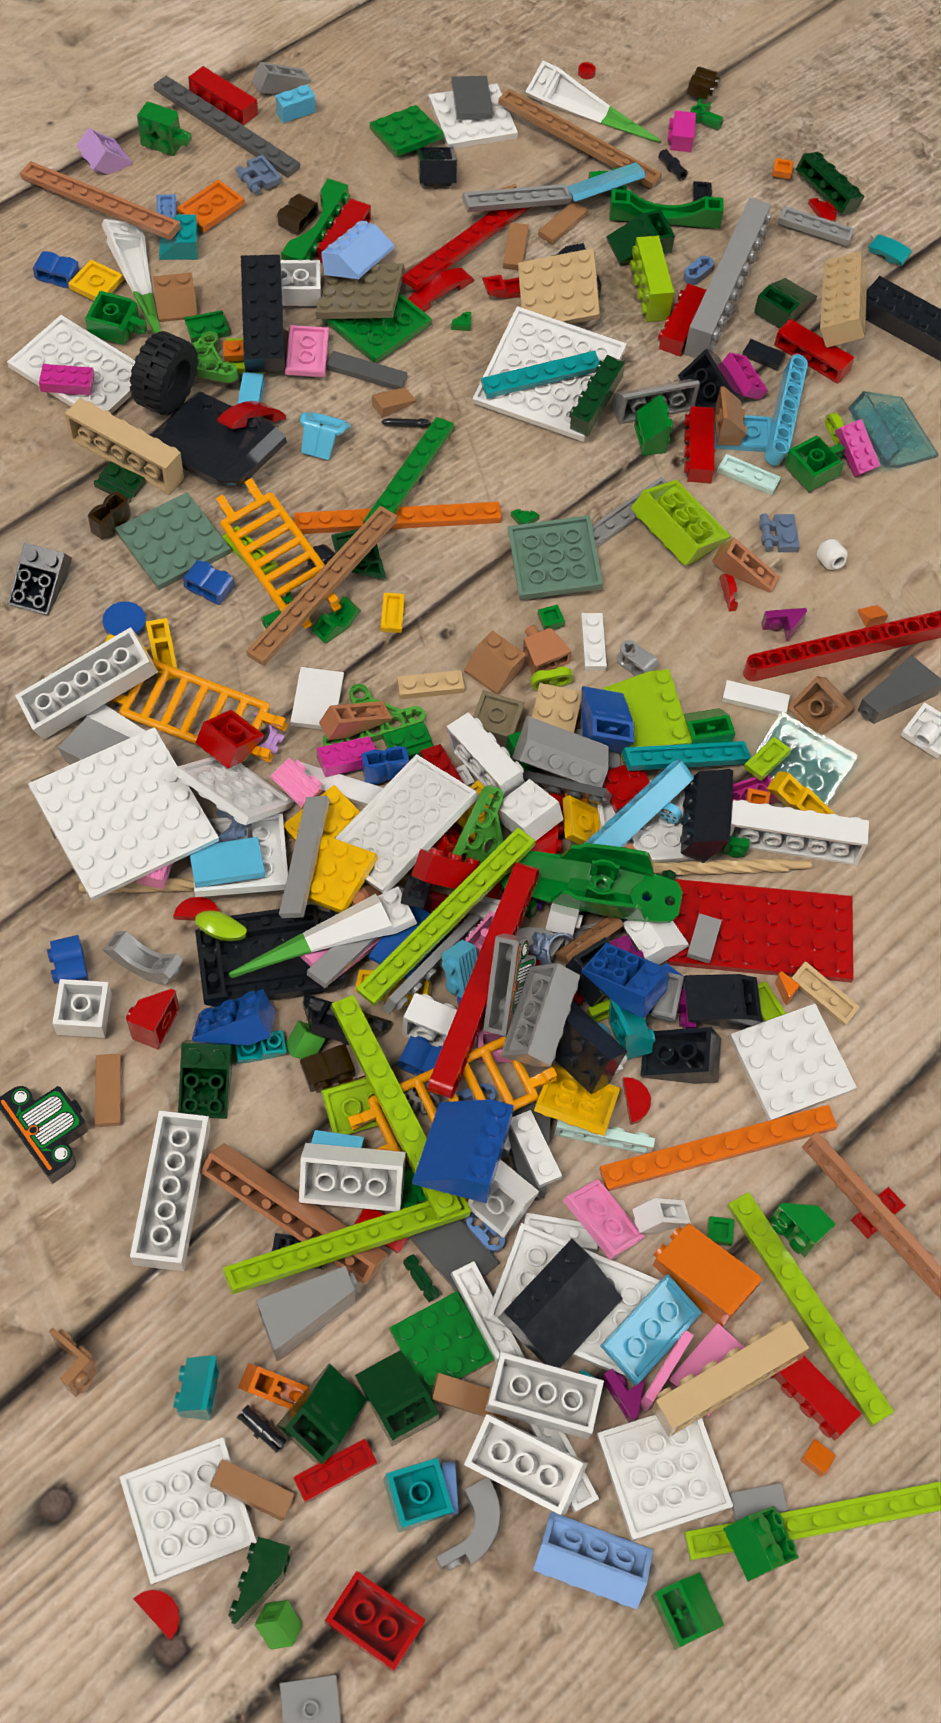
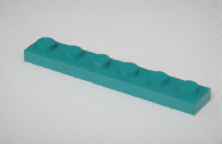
[481,350,599,399]
[622,741,751,771]

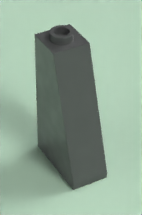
[857,655,941,724]
[503,1102,550,1201]

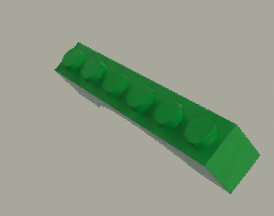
[281,178,350,260]
[609,189,724,228]

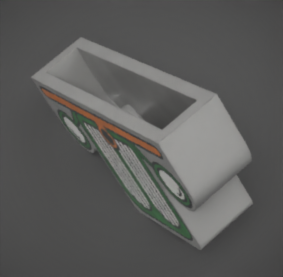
[483,933,536,1036]

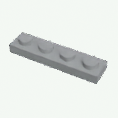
[778,206,855,246]

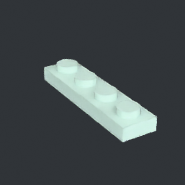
[554,1120,655,1154]

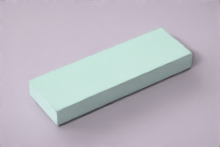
[717,454,781,495]

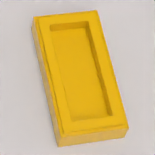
[380,593,405,633]

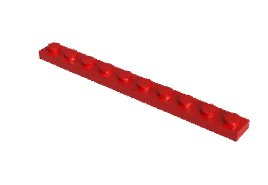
[402,207,531,291]

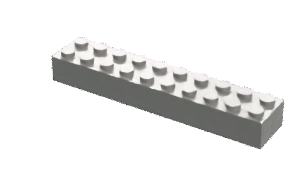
[684,198,772,358]

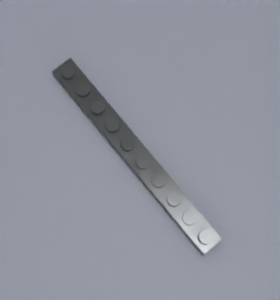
[154,75,300,178]

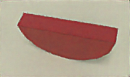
[808,198,837,222]
[719,573,738,612]
[173,897,219,921]
[622,1077,651,1125]
[133,1590,180,1641]

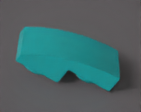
[868,234,912,265]
[233,1030,287,1064]

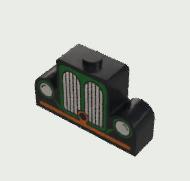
[0,1086,88,1184]

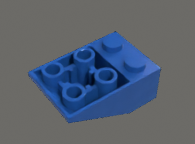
[582,686,634,753]
[368,905,448,979]
[582,943,669,1018]
[192,989,275,1045]

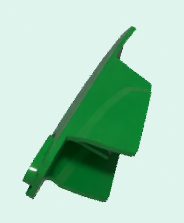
[500,843,683,923]

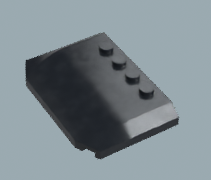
[150,391,287,487]
[195,904,347,1007]

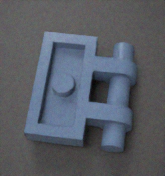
[236,154,282,195]
[759,513,800,553]

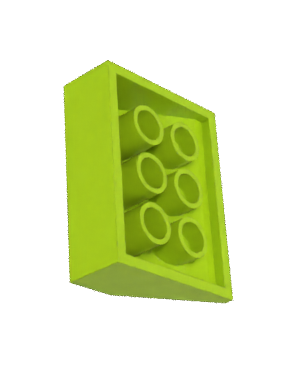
[631,479,731,566]
[603,669,692,764]

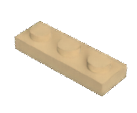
[397,670,465,699]
[791,961,860,1026]

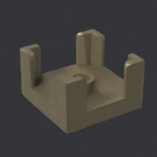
[473,690,525,748]

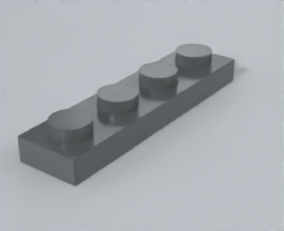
[522,770,612,805]

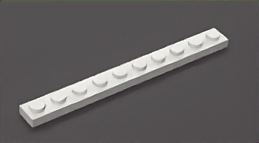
[451,1261,599,1513]

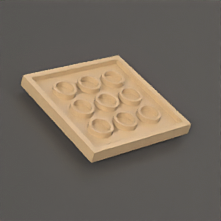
[518,248,601,324]

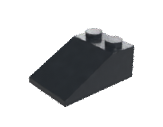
[417,147,457,186]
[640,1027,721,1084]

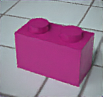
[667,110,696,152]

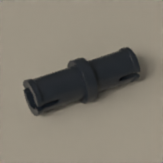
[658,149,688,181]
[237,1405,288,1454]

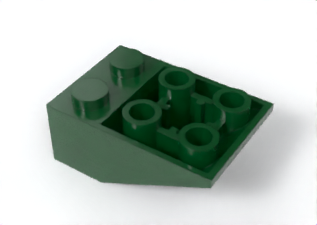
[606,209,675,264]
[754,278,817,328]
[178,1040,234,1119]
[355,1350,439,1446]
[276,1363,367,1465]
[228,1536,292,1630]

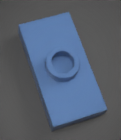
[157,194,176,218]

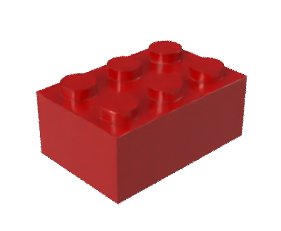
[324,1570,426,1673]

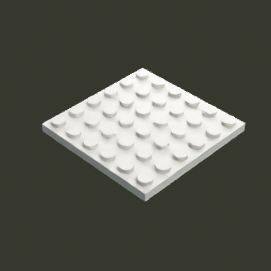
[472,306,627,442]
[28,727,219,901]

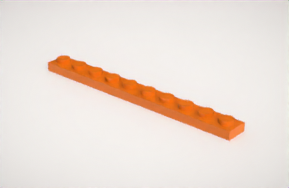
[294,501,501,534]
[599,1105,837,1191]

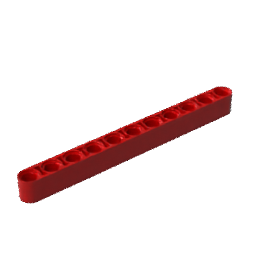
[743,610,941,682]
[428,862,539,1099]

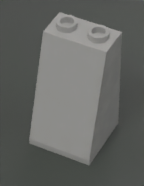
[58,717,130,765]
[257,1266,358,1361]

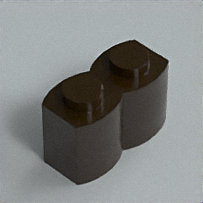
[687,66,720,100]
[277,194,318,235]
[88,491,131,540]
[300,1044,356,1093]

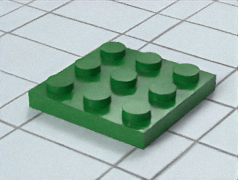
[369,105,444,157]
[389,1291,494,1396]

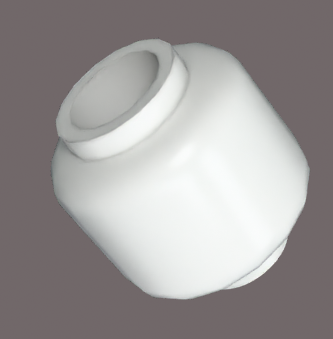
[816,539,848,570]

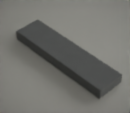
[326,351,407,389]

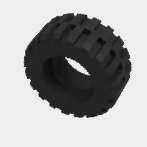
[130,331,198,415]

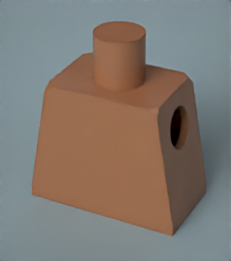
[523,625,572,676]

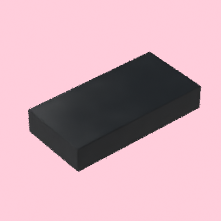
[692,181,712,202]
[742,339,786,370]

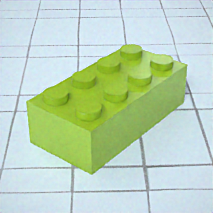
[630,236,674,322]

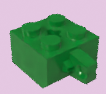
[137,101,192,156]
[85,291,147,345]
[784,435,845,492]

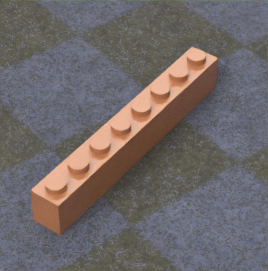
[200,1143,388,1285]

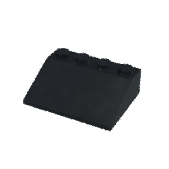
[498,1238,623,1368]

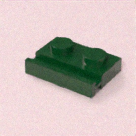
[94,462,146,503]

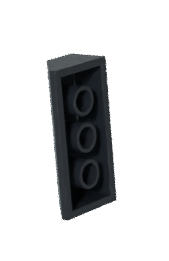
[680,769,734,863]

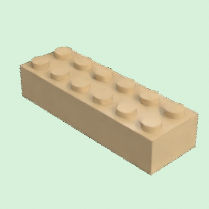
[820,251,867,348]
[65,398,184,495]
[652,1320,809,1437]

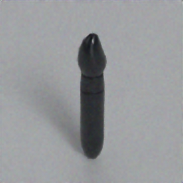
[382,418,431,428]

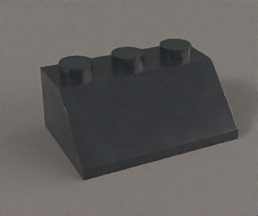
[678,348,745,411]

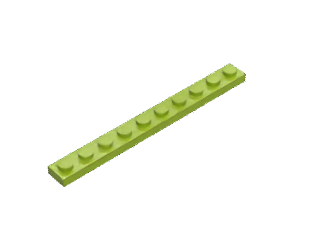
[356,827,536,1007]
[331,995,462,1221]
[727,1192,894,1427]
[222,1196,471,1295]
[684,1481,941,1561]

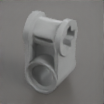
[617,640,659,676]

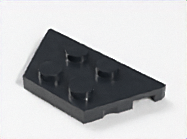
[302,994,392,1045]

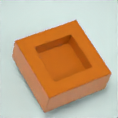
[772,158,794,179]
[223,340,244,362]

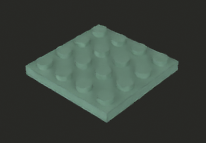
[115,492,231,590]
[508,515,603,600]

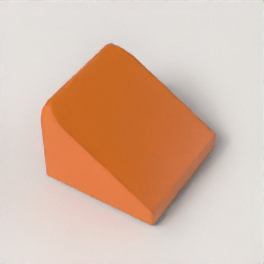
[858,605,888,627]
[745,788,771,804]
[775,971,800,1005]
[800,1439,836,1477]

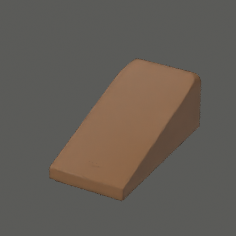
[372,387,416,418]

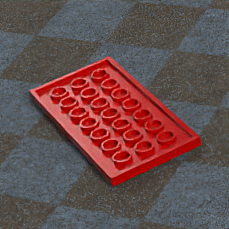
[667,879,854,983]

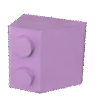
[77,128,133,175]

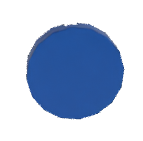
[103,601,146,636]

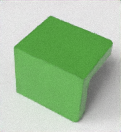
[285,1020,325,1059]
[254,1600,302,1649]

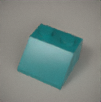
[159,214,198,260]
[608,998,655,1060]
[174,1355,220,1421]
[383,1458,454,1533]

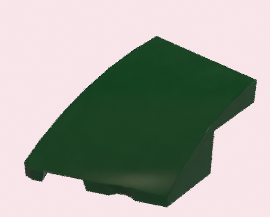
[331,529,386,580]

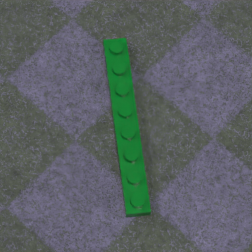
[363,417,454,524]

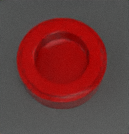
[578,62,596,80]

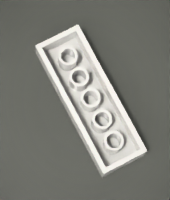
[15,627,158,740]
[730,800,869,865]
[130,1111,211,1272]

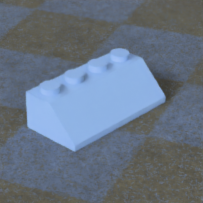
[321,221,394,279]
[533,1512,653,1609]

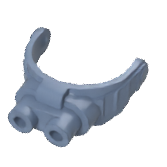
[216,810,252,843]
[528,932,574,965]

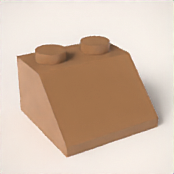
[153,273,198,322]
[714,387,747,445]
[464,630,526,694]
[788,676,855,738]

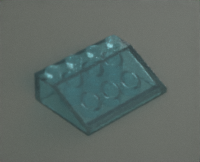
[849,391,939,469]
[754,711,859,806]

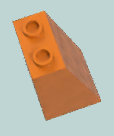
[653,1223,763,1327]

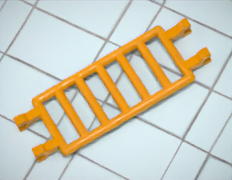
[216,478,341,629]
[109,659,289,763]
[348,1036,557,1161]

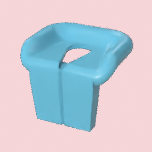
[300,412,351,460]

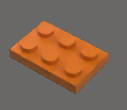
[177,179,245,233]

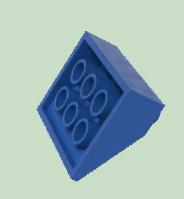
[412,1099,514,1203]

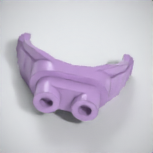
[253,712,284,754]

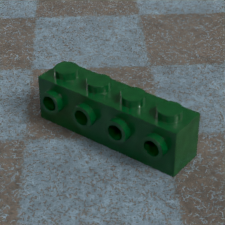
[795,152,865,214]
[569,355,625,437]

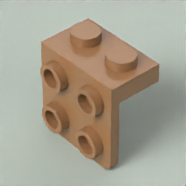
[49,1327,98,1397]

